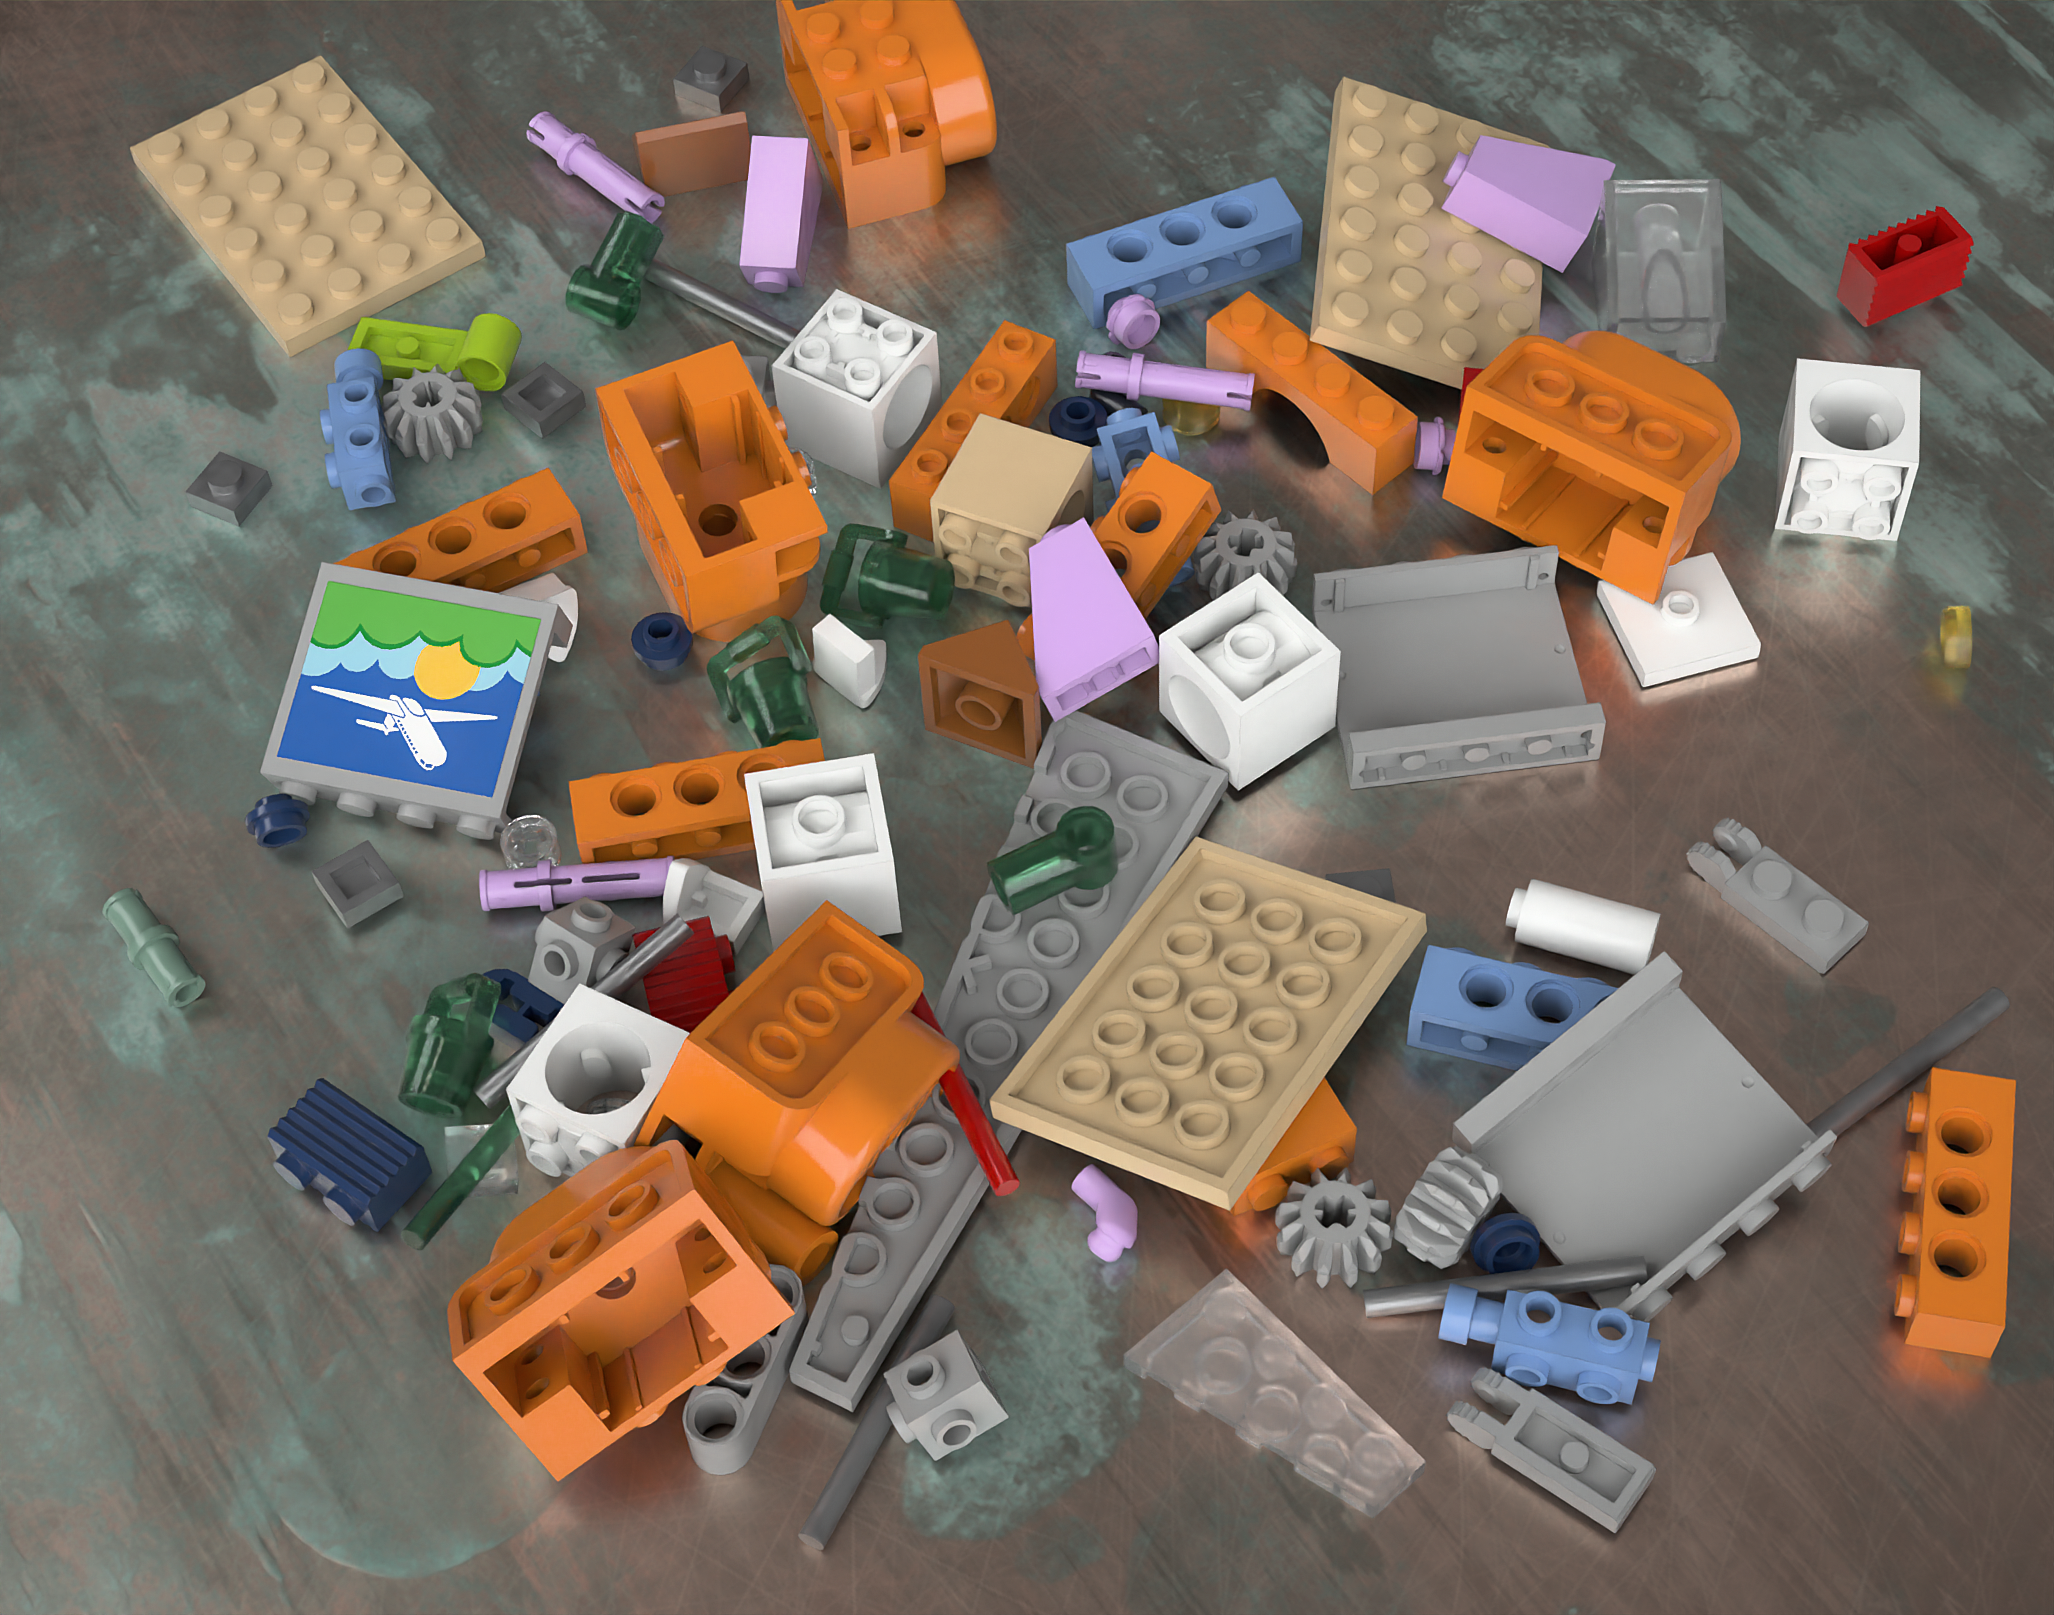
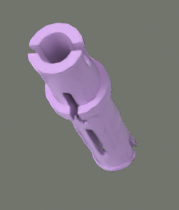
[526,111,665,226]
[1075,350,1255,411]
[479,856,675,912]

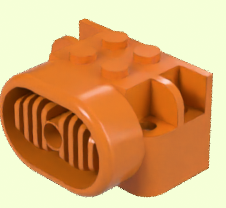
[776,0,997,229]
[1442,330,1741,605]
[595,340,828,642]
[633,900,960,1226]
[447,1140,795,1481]

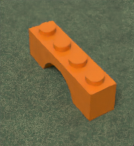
[1206,291,1418,495]

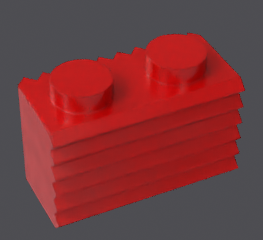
[1836,206,1974,327]
[632,916,736,1033]

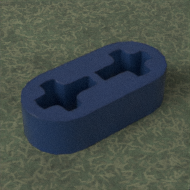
[469,969,564,1051]

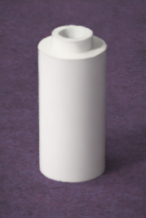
[1506,878,1661,975]

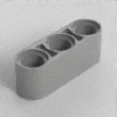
[682,1264,809,1475]

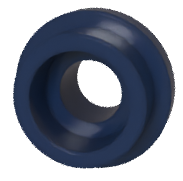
[1049,396,1107,447]
[631,612,693,671]
[245,794,310,848]
[1470,1213,1540,1274]

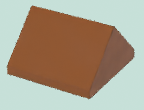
[631,111,751,197]
[918,620,1042,769]

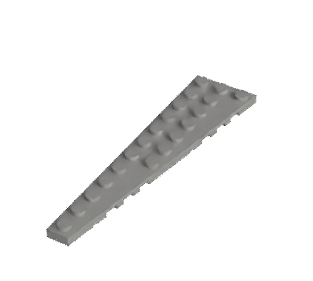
[789,710,1228,1412]

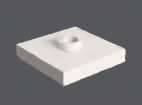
[1597,552,1761,687]

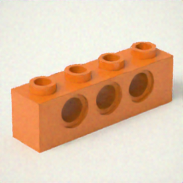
[889,320,1058,543]
[1016,451,1221,706]
[333,467,588,593]
[568,738,825,864]
[1894,1067,2016,1358]

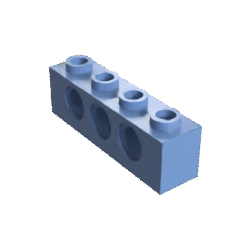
[1066,177,1303,329]
[1406,945,1618,1071]

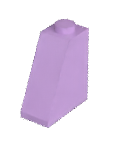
[1442,135,1616,273]
[739,136,823,293]
[1029,517,1159,722]

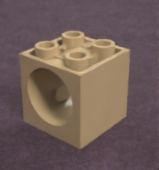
[930,413,1094,608]

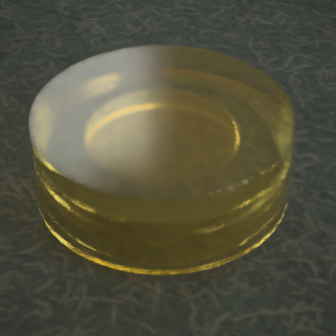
[1162,398,1221,435]
[1940,606,1972,669]

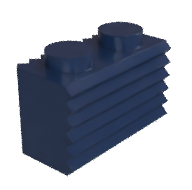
[267,1078,433,1232]

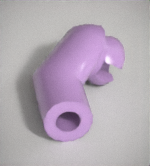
[1072,1164,1138,1262]

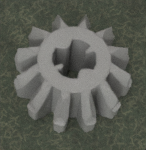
[382,363,483,464]
[1194,509,1297,601]
[1394,1146,1503,1269]
[1275,1167,1393,1289]

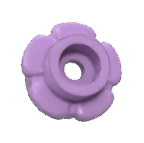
[1106,294,1160,349]
[1413,417,1456,475]

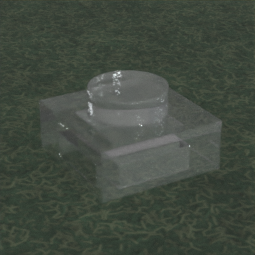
[444,1123,519,1199]

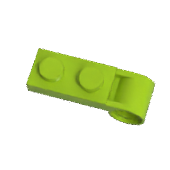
[347,313,522,391]

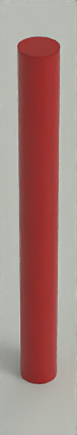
[911,991,1020,1196]

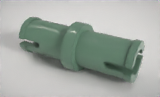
[102,888,206,1008]

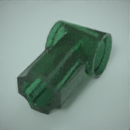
[565,211,665,331]
[987,806,1119,916]

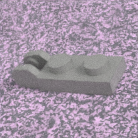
[1686,817,1869,974]
[1446,1367,1656,1534]

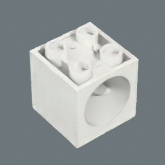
[771,289,942,489]
[1775,358,1920,541]
[1159,572,1341,791]
[744,753,902,952]
[506,983,690,1177]

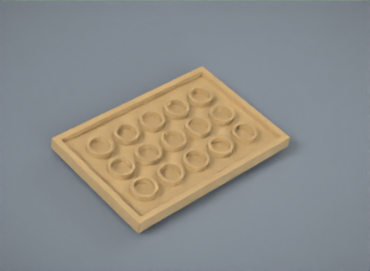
[130,55,486,357]
[1310,76,1549,389]
[989,837,1427,1210]

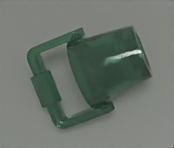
[819,523,955,629]
[706,615,819,748]
[398,973,502,1119]

